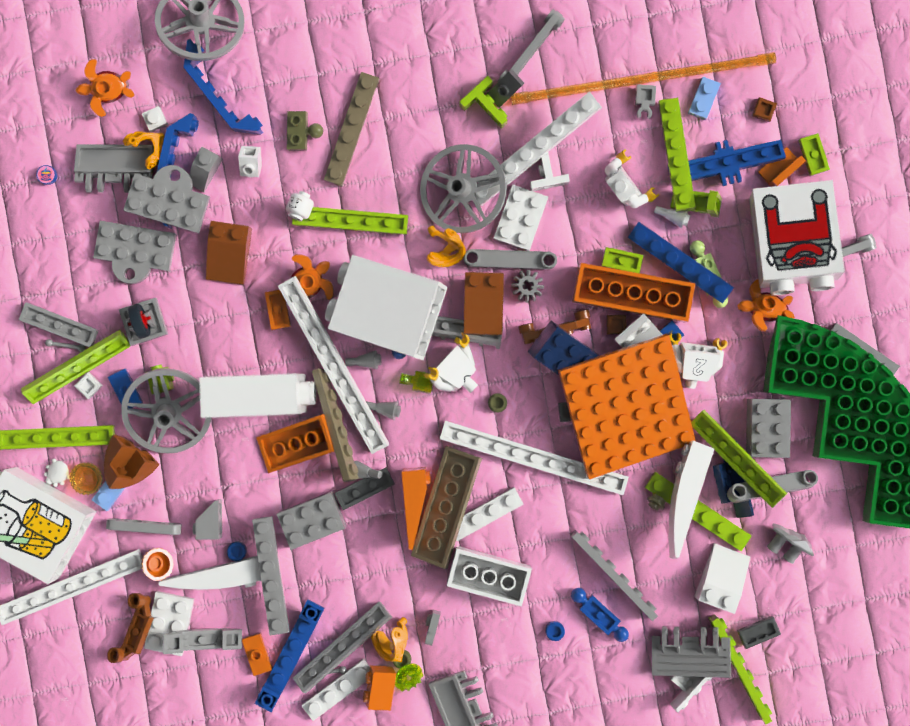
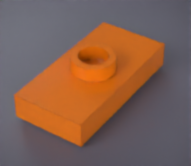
[242,633,273,676]

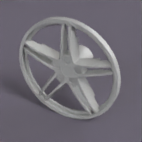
[155,0,245,61]
[420,144,507,233]
[121,368,212,453]

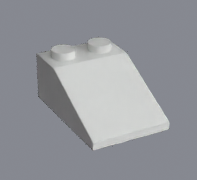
[694,543,751,614]

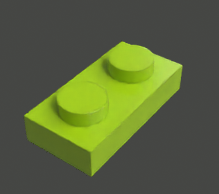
[798,133,830,176]
[601,247,643,273]

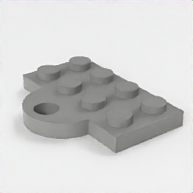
[123,165,210,234]
[93,221,177,284]

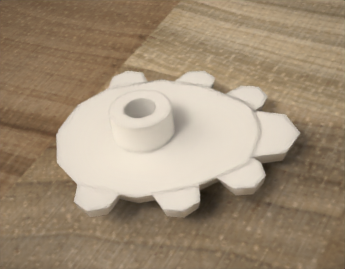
[44,459,70,487]

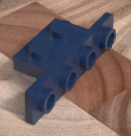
[713,441,754,518]

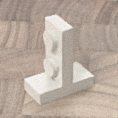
[530,153,570,191]

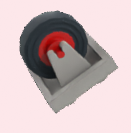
[119,298,168,346]

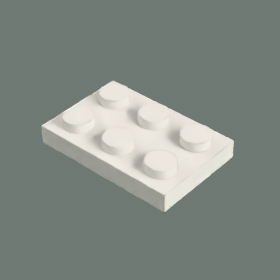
[494,184,548,251]
[144,591,195,656]

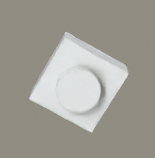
[142,106,168,132]

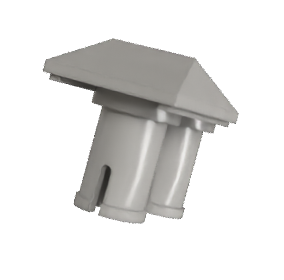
[767,523,814,564]

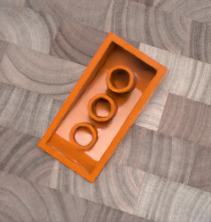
[256,414,334,473]
[402,467,431,550]

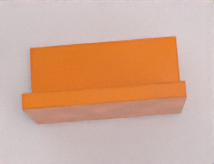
[758,147,806,187]

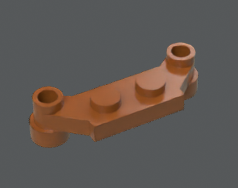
[518,309,591,344]
[107,593,154,663]

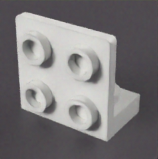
[615,314,663,348]

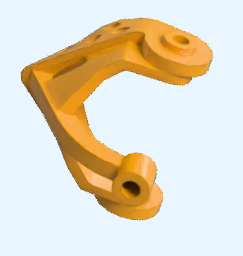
[123,131,164,169]
[426,226,466,267]
[371,617,408,662]

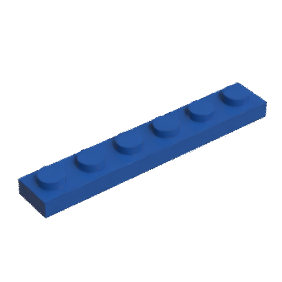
[628,222,734,304]

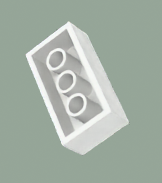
[447,546,532,607]

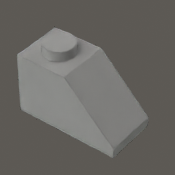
[189,147,223,193]
[192,499,222,540]

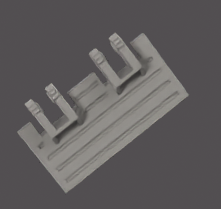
[74,144,154,193]
[652,626,731,678]
[428,670,498,726]

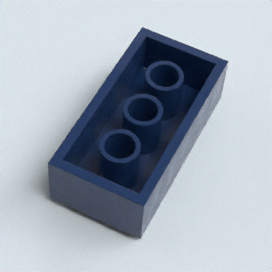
[528,321,600,375]

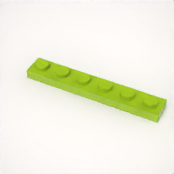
[659,98,696,212]
[292,207,408,235]
[21,330,131,404]
[691,410,787,508]
[0,425,115,450]
[644,472,752,552]
[708,614,772,725]

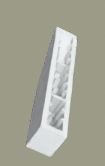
[668,441,714,559]
[158,556,261,590]

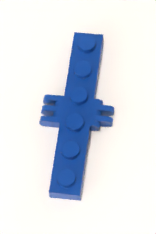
[668,139,786,186]

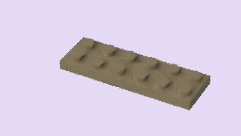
[411,446,482,569]

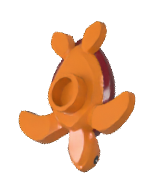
[75,59,135,117]
[279,254,334,300]
[737,279,795,331]

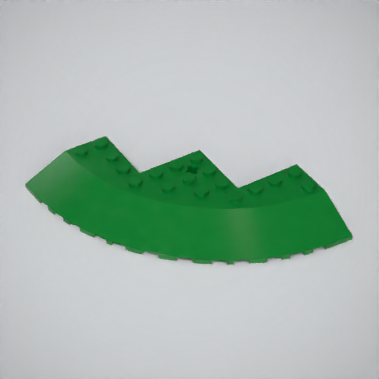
[763,315,910,529]

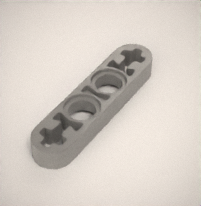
[106,518,182,535]

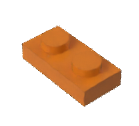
[265,290,291,330]

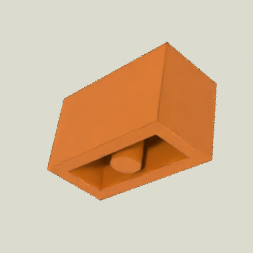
[363,665,396,711]

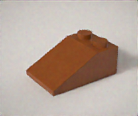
[206,221,252,285]
[464,272,504,335]

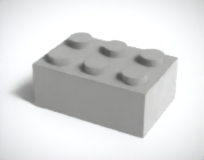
[746,399,791,458]
[277,491,347,550]

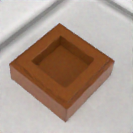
[752,97,777,122]
[606,315,626,334]

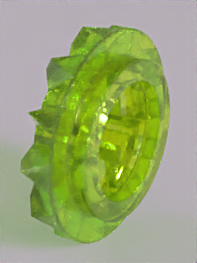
[395,663,424,692]

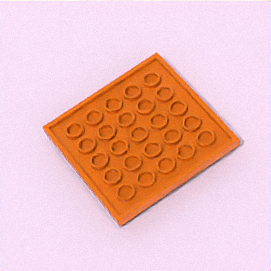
[558,334,696,480]

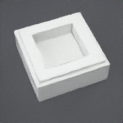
[74,372,103,399]

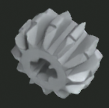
[511,270,544,303]

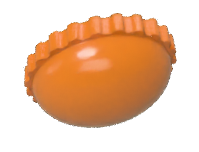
[141,547,174,581]

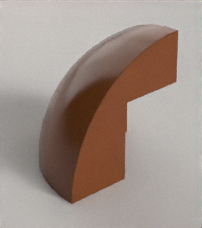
[104,434,160,489]

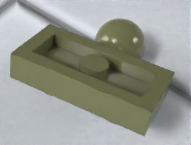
[287,111,324,151]

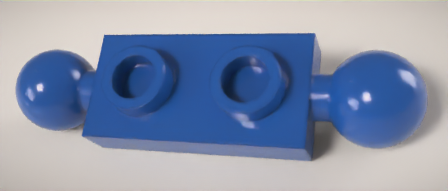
[571,588,629,642]

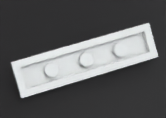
[456,487,524,541]
[302,658,370,721]

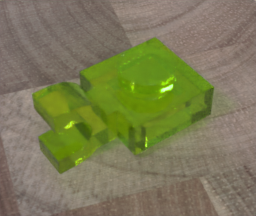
[399,371,433,394]

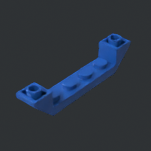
[184,39,264,135]
[156,113,199,229]
[254,599,325,713]

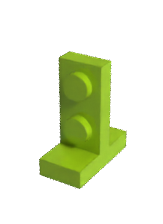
[459,76,508,129]
[670,190,722,218]

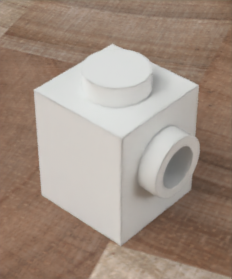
[238,146,262,177]

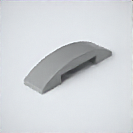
[163,628,242,654]

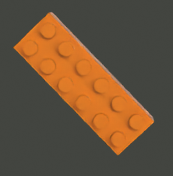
[572,263,695,323]

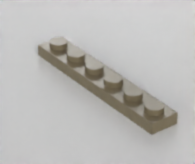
[324,72,380,187]
[312,368,359,482]

